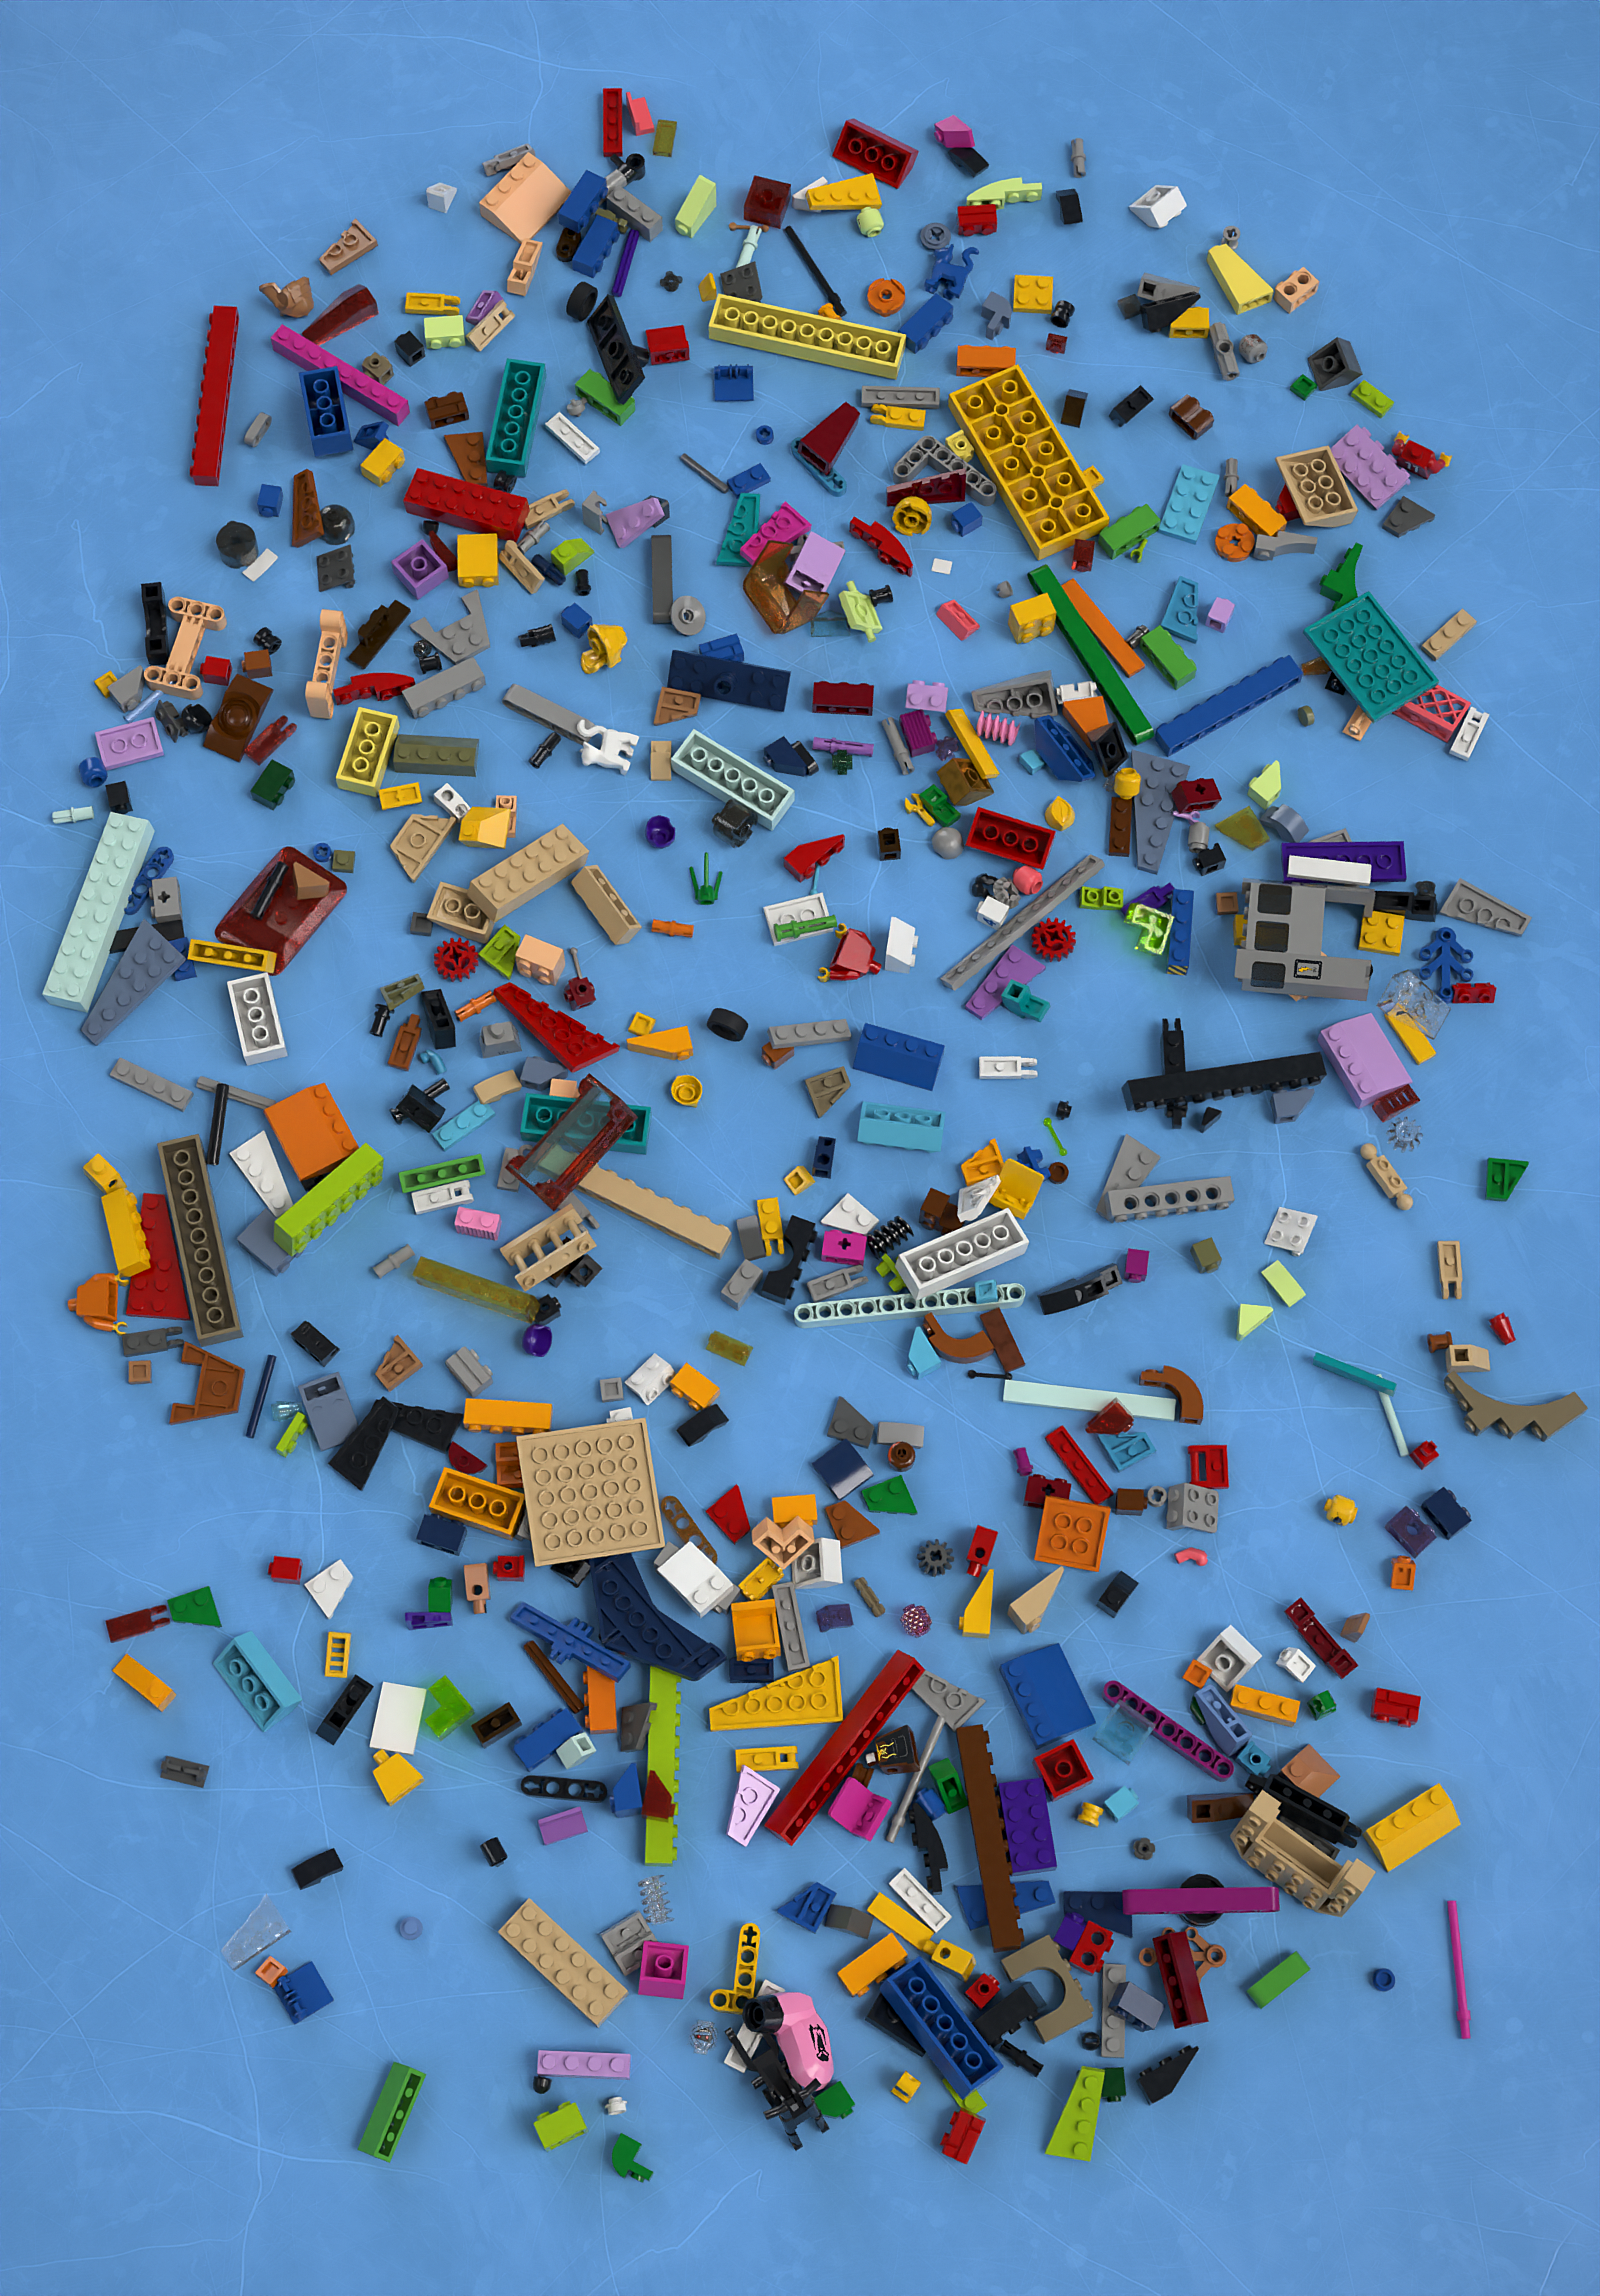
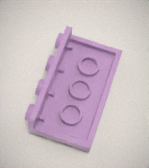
[1330,425,1411,510]

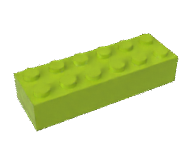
[274,1142,384,1257]

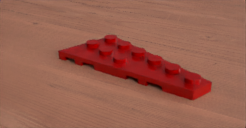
[126,1193,191,1321]

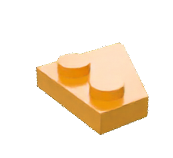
[961,1138,1004,1186]

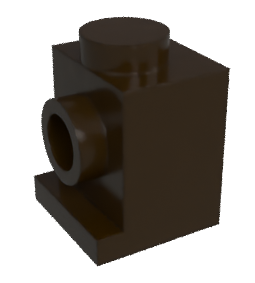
[877,828,901,861]

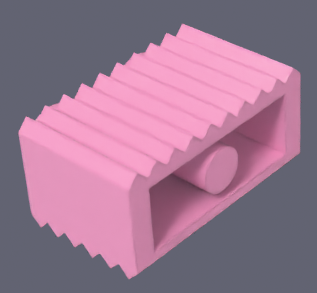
[454,1207,502,1241]

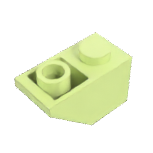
[1247,760,1281,810]

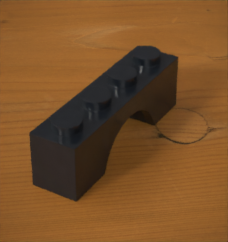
[141,582,169,666]
[761,1215,818,1305]

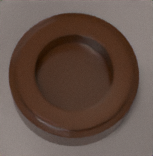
[1048,1162,1069,1184]

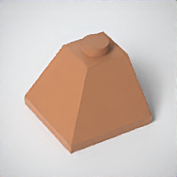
[1277,1744,1341,1798]

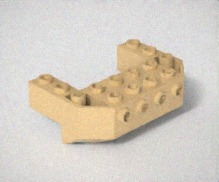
[1230,1790,1376,1917]

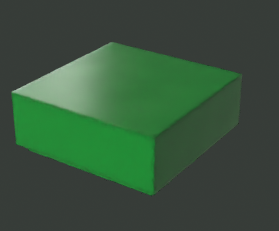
[1290,374,1317,401]

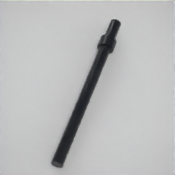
[785,226,847,317]

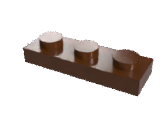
[1109,797,1132,857]

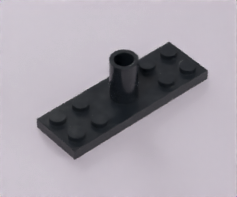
[587,294,649,405]

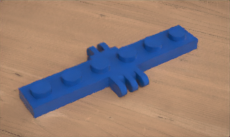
[510,1602,631,1683]

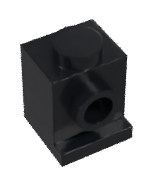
[1193,843,1226,876]
[569,1254,603,1287]
[527,1294,561,1326]

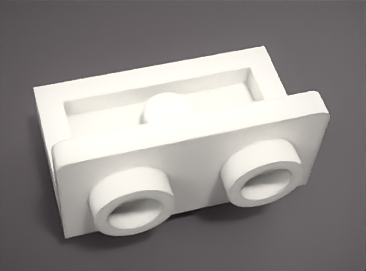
[624,1353,676,1405]

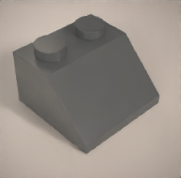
[1307,337,1363,391]

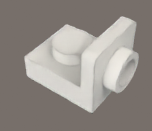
[1276,1647,1316,1683]

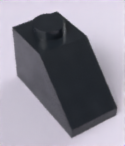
[1096,1571,1139,1618]

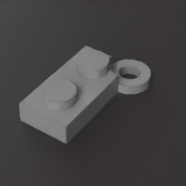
[497,1145,535,1193]

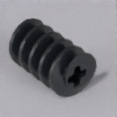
[867,1216,914,1260]

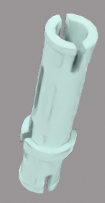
[736,225,762,268]

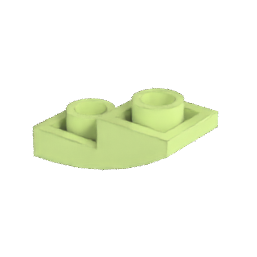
[1261,1260,1306,1308]

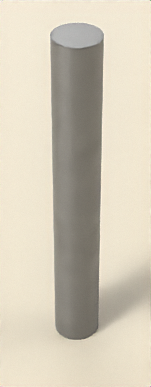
[680,453,730,493]

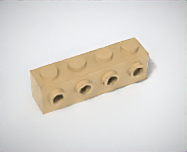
[571,865,642,945]

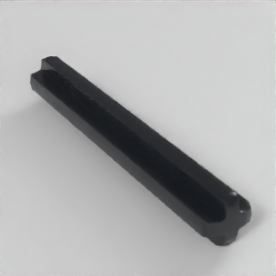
[206,1083,229,1166]

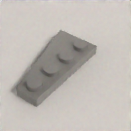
[1096,1134,1161,1223]

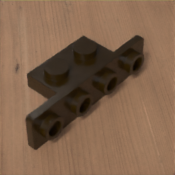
[349,600,411,669]

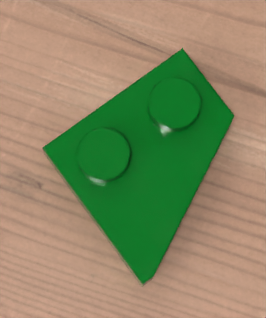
[1485,1158,1529,1202]

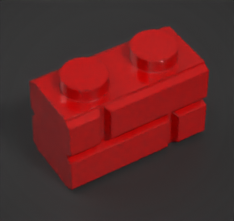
[956,204,997,236]
[1370,1688,1421,1728]
[940,2107,986,2164]

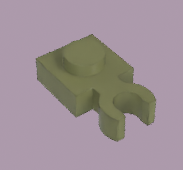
[595,207,628,234]

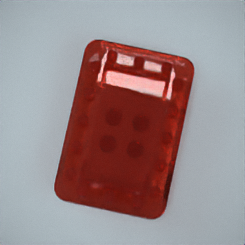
[215,846,347,976]

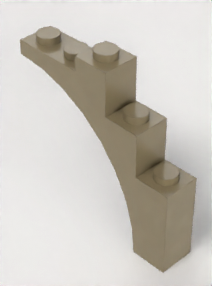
[1444,1371,1588,1442]

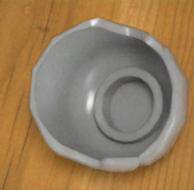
[932,827,964,860]

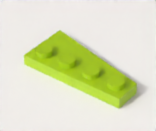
[1045,2066,1105,2162]

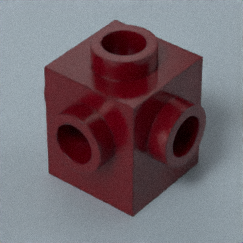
[563,976,596,1011]

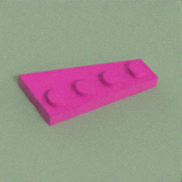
[740,501,812,566]

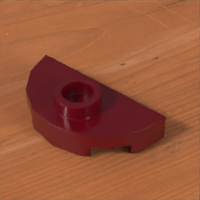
[449,1441,488,1475]

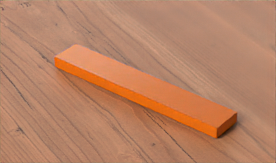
[1061,578,1145,678]

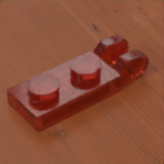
[244,715,297,766]
[106,1605,170,1643]

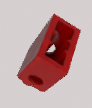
[966,1525,998,1578]

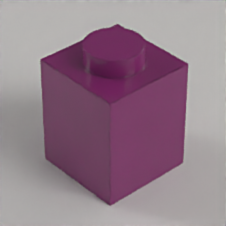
[1124,1248,1149,1283]

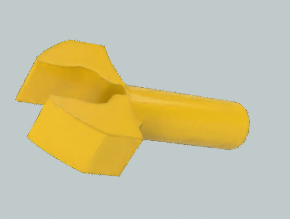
[905,793,935,826]

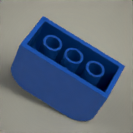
[299,366,354,457]

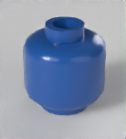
[79,757,108,787]

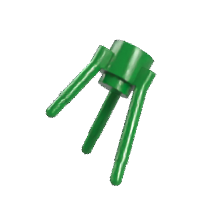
[689,852,723,905]

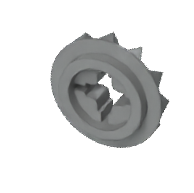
[993,877,1021,909]

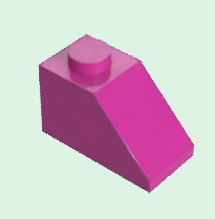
[934,115,975,148]

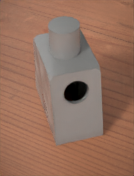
[479,1021,522,1059]

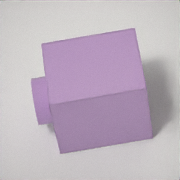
[1205,597,1235,633]

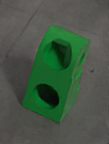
[1307,1690,1337,1721]

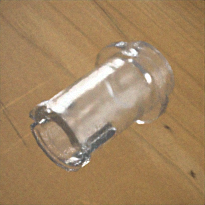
[1103,767,1122,793]

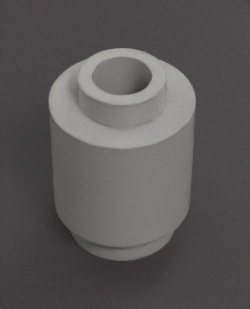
[1188,822,1210,853]

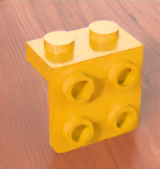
[989,1158,1044,1220]

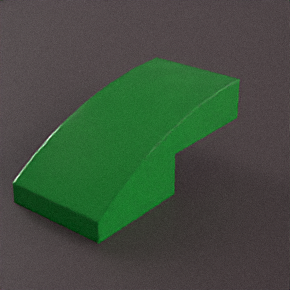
[919,784,961,827]

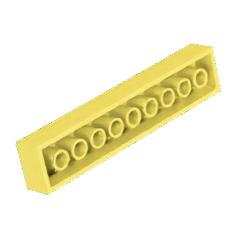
[709,294,906,380]

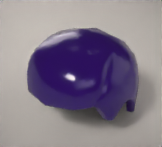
[645,815,675,849]
[522,1324,552,1357]

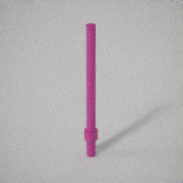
[1447,1901,1471,2039]

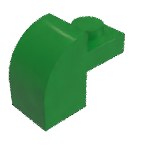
[612,2133,654,2183]

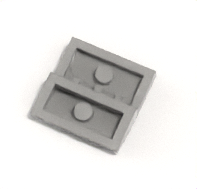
[600,1910,658,1976]

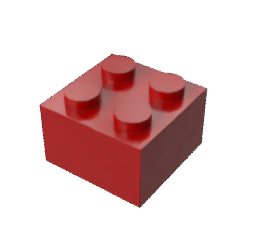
[1032,1739,1094,1803]

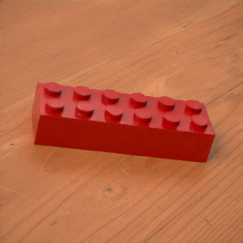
[403,468,530,543]

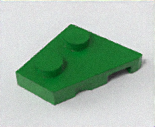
[861,1475,918,1515]
[167,1586,222,1628]

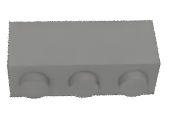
[606,185,663,242]

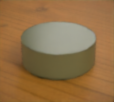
[1298,705,1315,727]

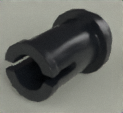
[575,569,591,596]

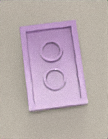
[95,717,164,770]

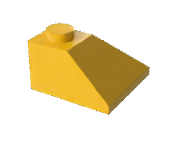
[459,806,511,849]

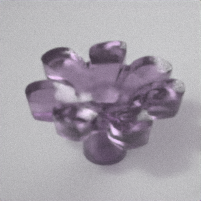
[935,736,959,761]

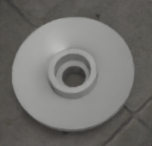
[670,596,706,636]

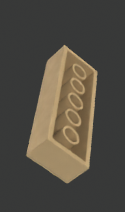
[467,823,589,923]
[498,1898,629,2028]

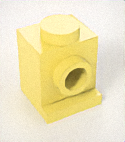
[945,430,974,463]

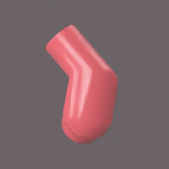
[1174,1547,1208,1566]

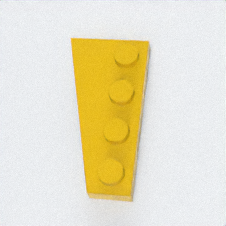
[805,173,882,210]

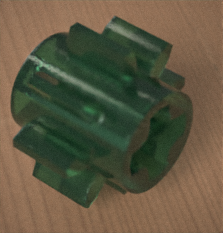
[832,750,852,775]

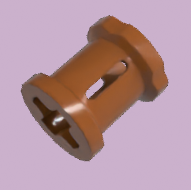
[1427,1331,1453,1353]

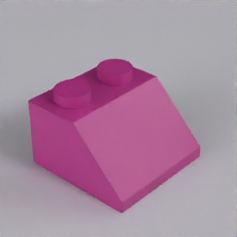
[638,1941,689,1999]

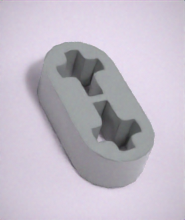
[244,412,272,447]

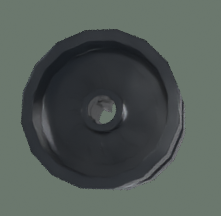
[1178,1874,1224,1928]

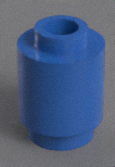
[915,1787,946,1822]

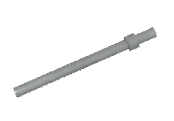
[886,1716,946,1843]

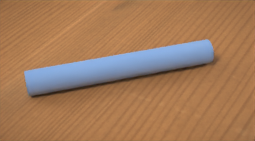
[124,681,174,723]

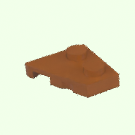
[825,1500,880,1549]

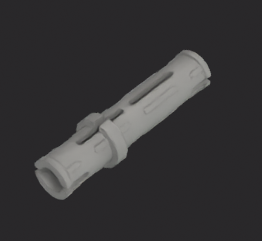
[881,717,915,775]

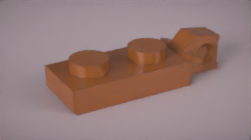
[388,1014,422,1072]

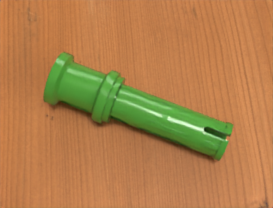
[774,915,837,942]

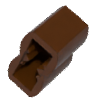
[1169,394,1214,440]

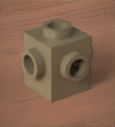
[362,352,394,385]

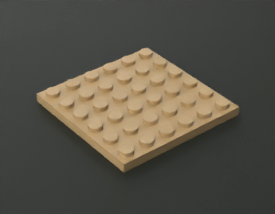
[516,1418,665,1567]

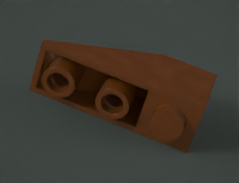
[1187,1793,1254,1823]

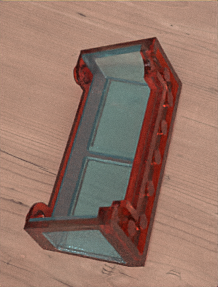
[505,1073,638,1211]

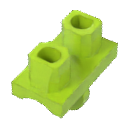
[875,1254,908,1293]

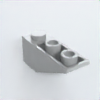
[1137,272,1200,307]

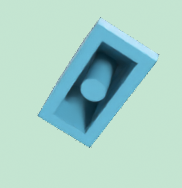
[906,1326,941,1380]

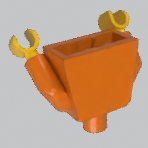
[68,1272,129,1336]

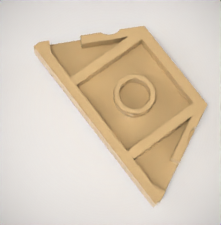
[390,814,457,883]

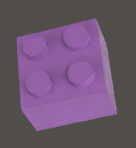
[391,539,449,600]

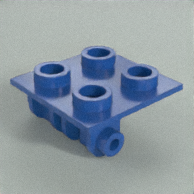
[714,364,754,401]
[274,1961,334,2025]

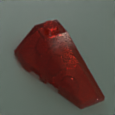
[302,284,379,346]

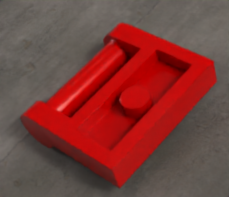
[1187,1445,1229,1489]

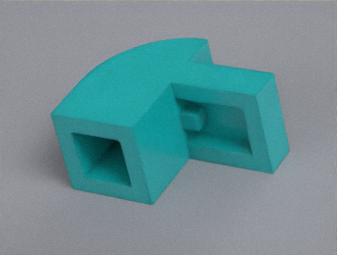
[1001,979,1050,1022]

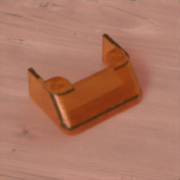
[743,540,829,635]

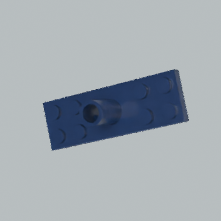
[667,650,791,712]

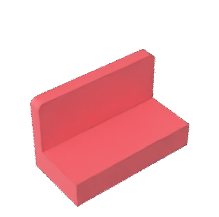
[626,92,654,136]

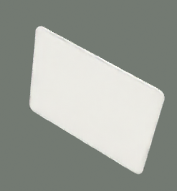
[932,558,952,574]

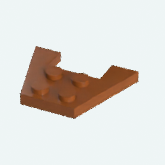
[169,1341,246,1425]

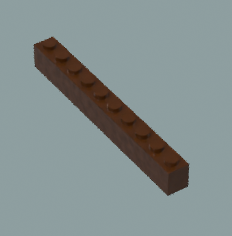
[956,1724,1024,1953]

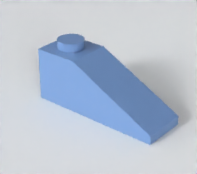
[1194,1684,1253,1757]

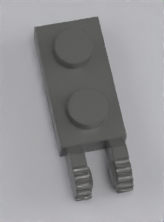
[122,1326,184,1357]

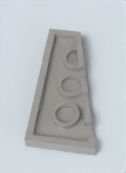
[1439,878,1532,937]

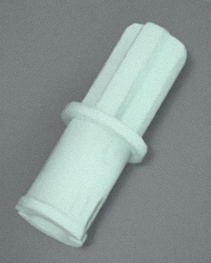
[52,806,94,824]

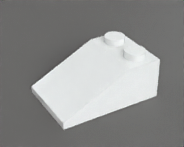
[657,1541,733,1619]

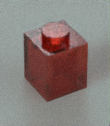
[1072,539,1095,572]

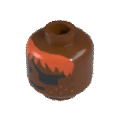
[887,1441,916,1472]

